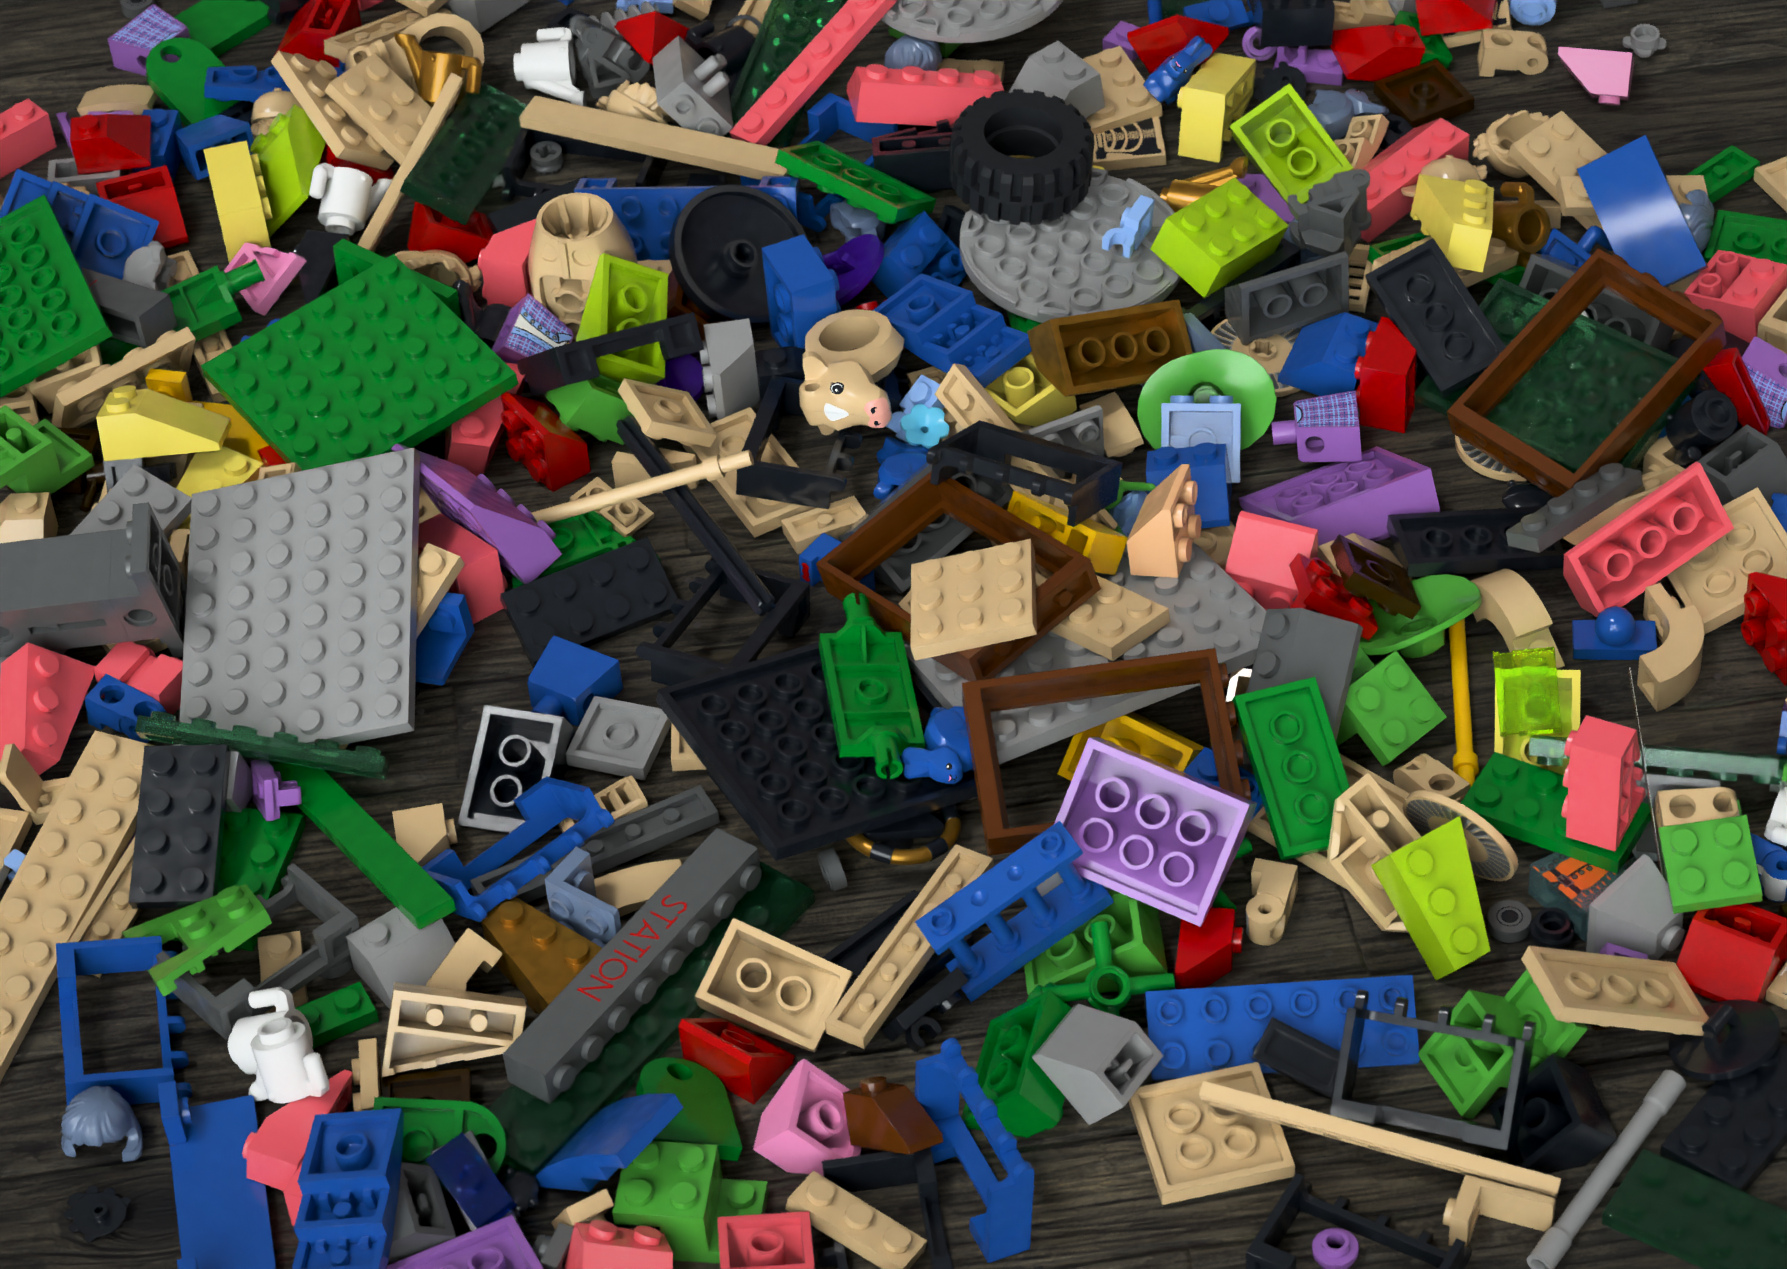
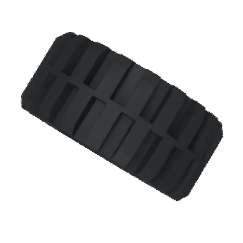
[949,89,1095,225]

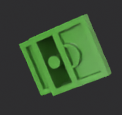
[0,405,95,495]
[1336,645,1447,766]
[1653,800,1762,914]
[1419,969,1588,1119]
[612,1141,769,1264]

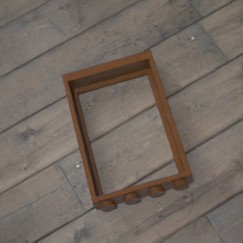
[1446,248,1727,497]
[816,471,1101,682]
[962,648,1251,856]

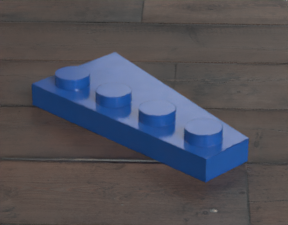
[204,61,346,103]

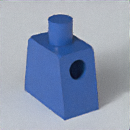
[175,115,254,180]
[527,635,623,726]

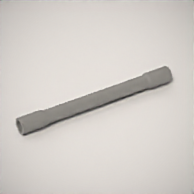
[1527,1070,1686,1269]

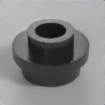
[1530,907,1574,949]

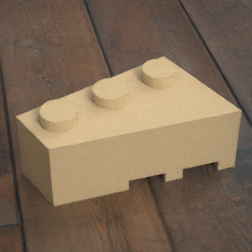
[381,982,526,1077]

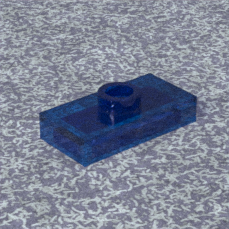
[426,1132,517,1229]

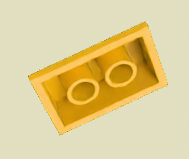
[1057,712,1204,781]

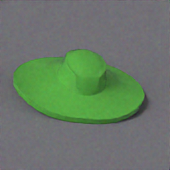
[1137,349,1277,450]
[1359,574,1482,658]

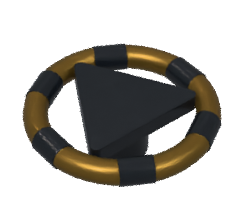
[846,804,961,865]

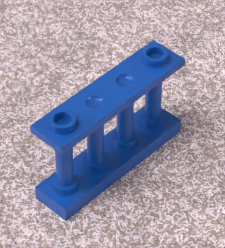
[915,821,1114,1002]

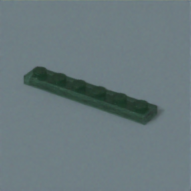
[135,711,389,780]

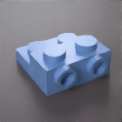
[1161,396,1241,483]

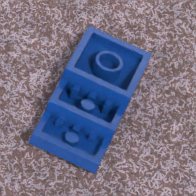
[1577,135,1708,288]
[0,168,159,280]
[872,273,1032,388]
[535,1093,684,1192]
[292,1108,404,1269]

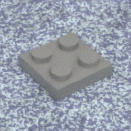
[565,696,672,780]

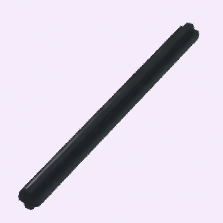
[616,416,776,616]

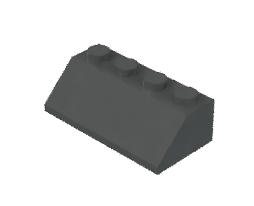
[1504,254,1675,366]
[838,462,1013,594]
[1235,608,1363,775]

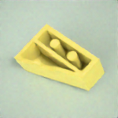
[1177,52,1256,163]

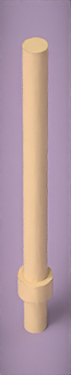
[531,450,754,524]

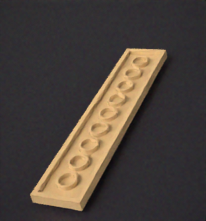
[0,730,156,1082]

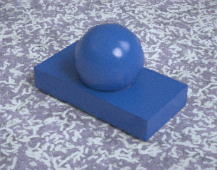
[1572,606,1657,660]

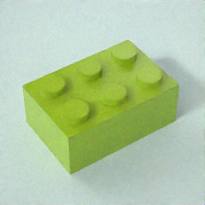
[1150,177,1289,298]

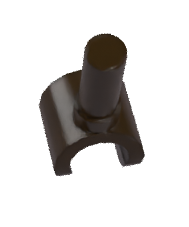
[80,463,105,512]

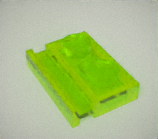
[1493,647,1562,737]

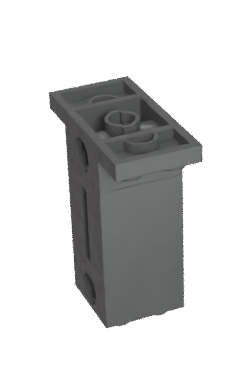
[0,502,187,658]

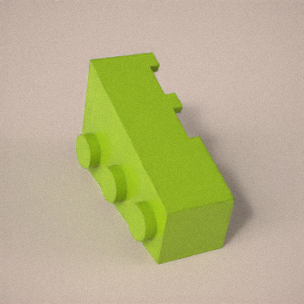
[1371,816,1491,980]

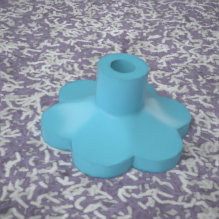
[901,404,949,449]

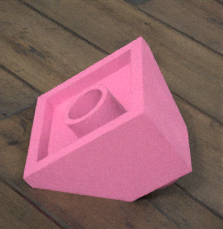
[1558,47,1634,106]
[753,1059,862,1176]

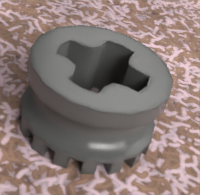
[530,141,564,175]

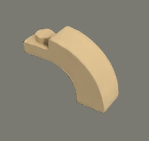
[1471,569,1565,670]
[1637,583,1704,712]

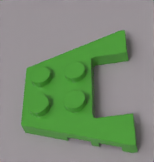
[122,884,272,997]

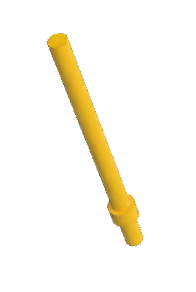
[1449,618,1479,788]

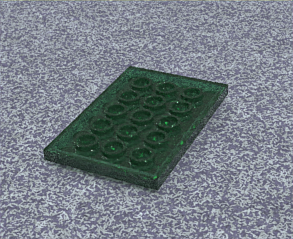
[1414,278,1701,473]

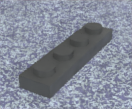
[1506,463,1643,553]

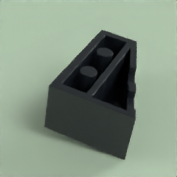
[872,119,954,193]

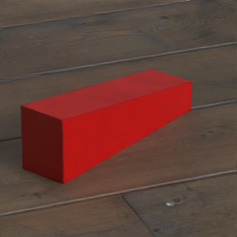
[1703,347,1771,436]

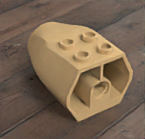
[528,192,638,343]

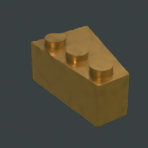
[481,897,602,1015]

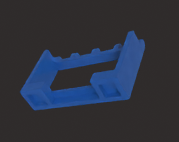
[740,92,898,232]
[422,777,615,922]
[56,936,192,1106]
[915,1038,1035,1263]

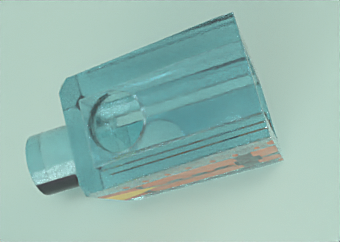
[1528,852,1636,941]

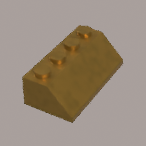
[1027,299,1193,397]

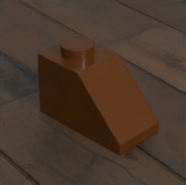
[843,1076,943,1155]

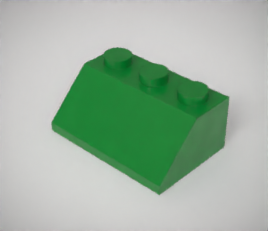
[961,990,1071,1138]

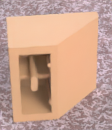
[1127,464,1202,578]

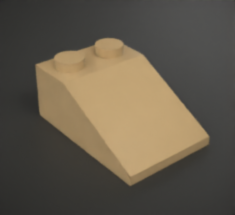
[695,918,853,1053]

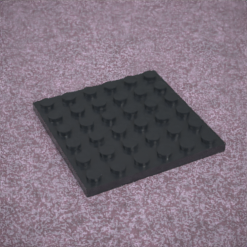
[656,642,978,861]

